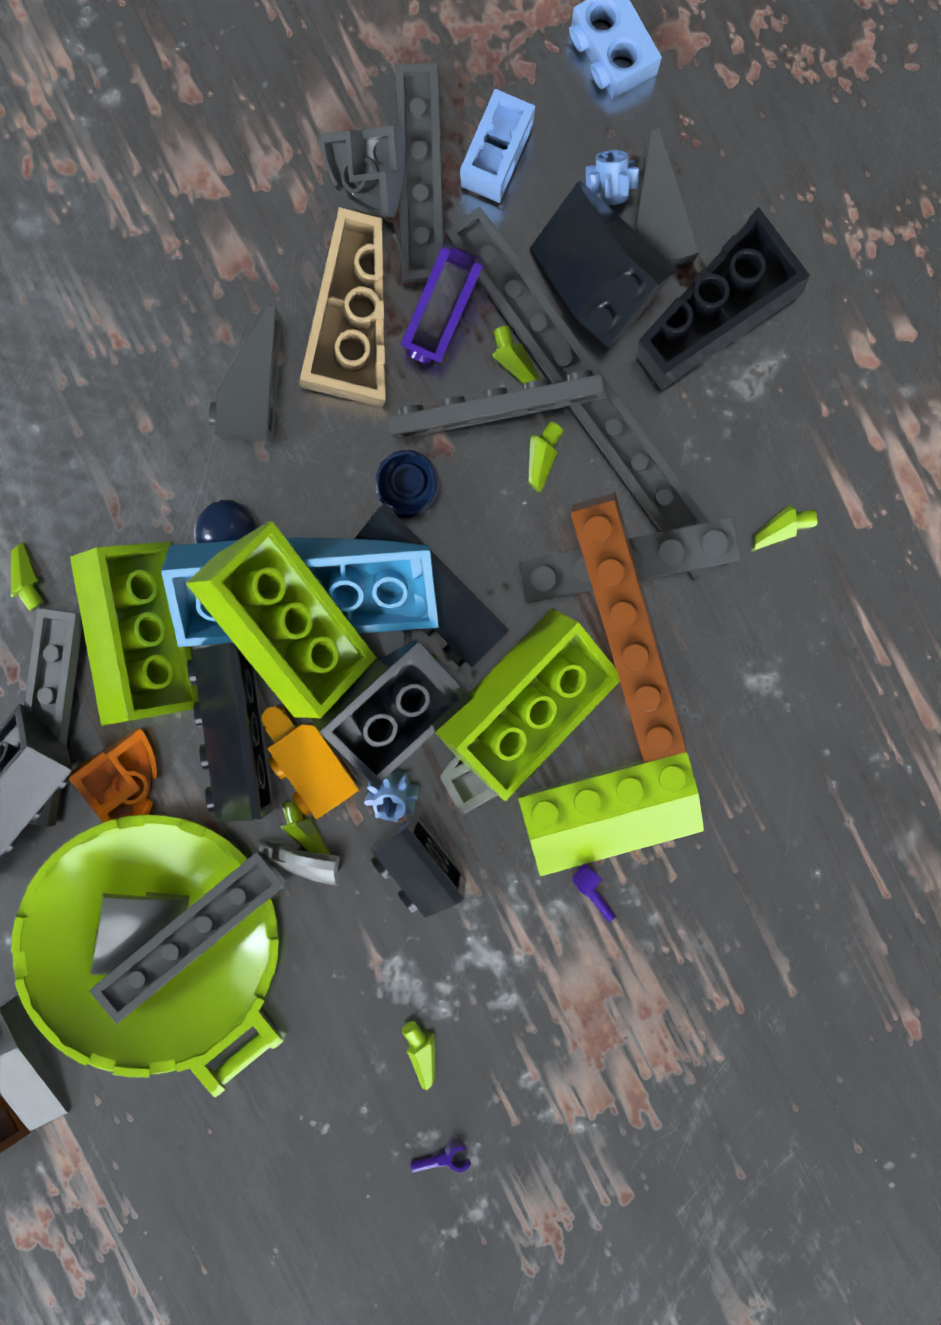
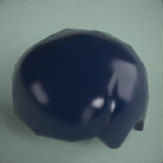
[375,449,440,516]
[193,499,258,543]

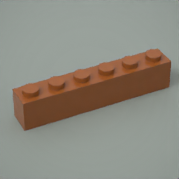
[570,492,687,763]

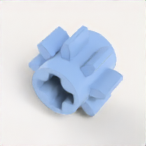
[585,150,639,205]
[364,769,419,823]

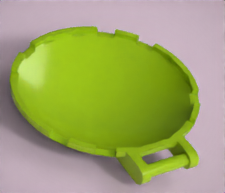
[11,814,284,1098]

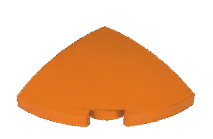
[69,727,157,823]

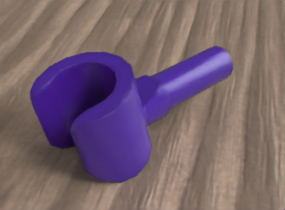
[573,864,616,922]
[410,1140,471,1173]

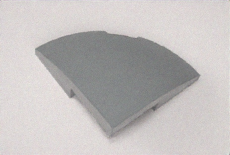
[258,839,342,886]

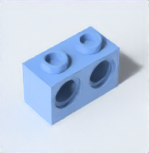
[569,0,662,100]
[460,89,535,203]

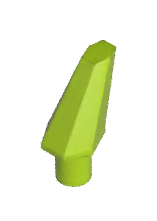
[492,326,541,384]
[528,421,564,493]
[752,505,817,550]
[11,542,45,612]
[280,800,330,855]
[402,1021,435,1090]

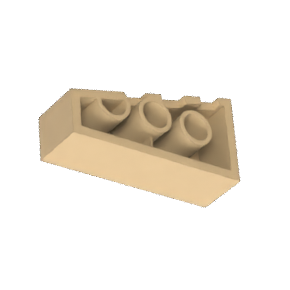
[300,207,386,408]

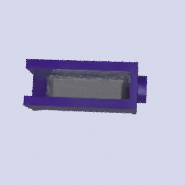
[401,241,483,364]

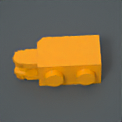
[260,704,363,820]

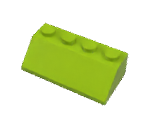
[186,521,377,718]
[70,541,199,726]
[435,608,620,802]
[517,752,704,876]

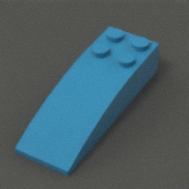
[161,537,439,647]

